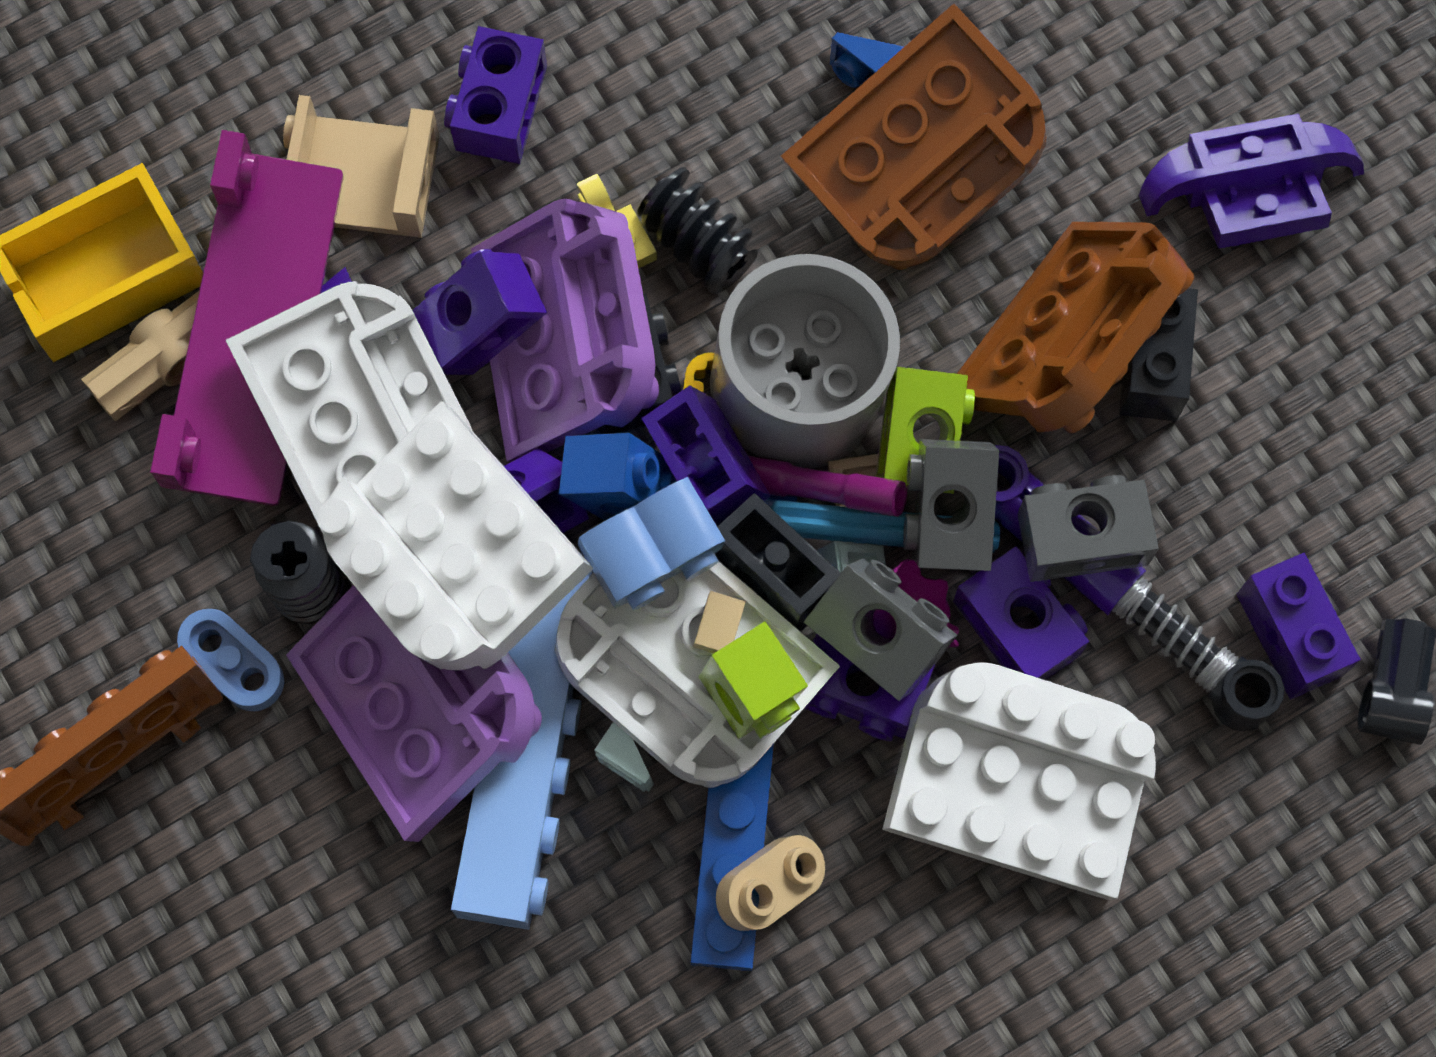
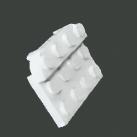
[226,281,472,533]
[317,401,594,670]
[555,562,840,788]
[882,663,1156,900]

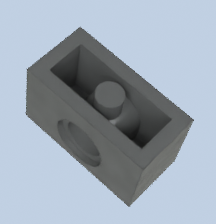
[903,439,999,571]
[1017,475,1159,582]
[804,558,957,701]

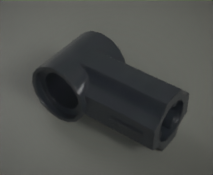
[1357,618,1436,745]

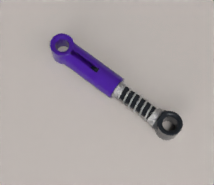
[995,445,1284,732]

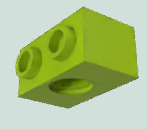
[876,367,975,494]
[699,621,808,739]

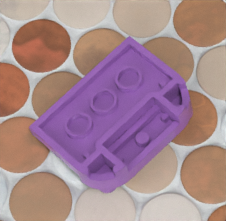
[471,199,659,462]
[286,585,542,842]

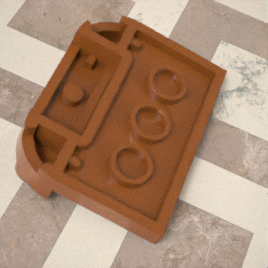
[781,3,1047,270]
[957,222,1194,433]
[0,645,222,846]

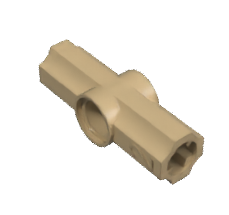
[81,290,200,421]

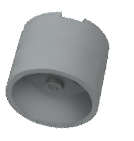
[710,254,900,469]

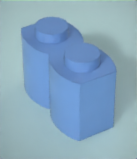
[578,477,725,611]

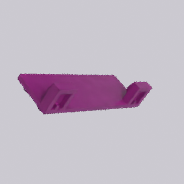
[150,130,344,506]

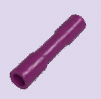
[748,455,907,517]

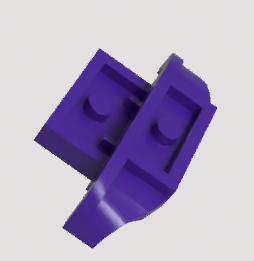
[1139,113,1364,249]

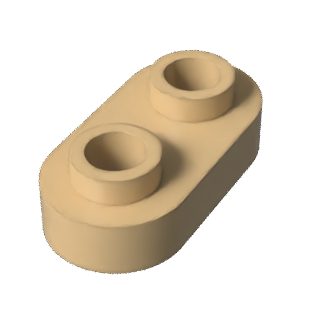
[716,835,825,931]

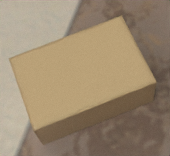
[693,591,746,654]

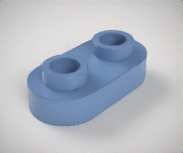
[177,609,284,711]

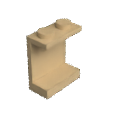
[283,95,440,238]

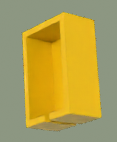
[0,163,203,363]

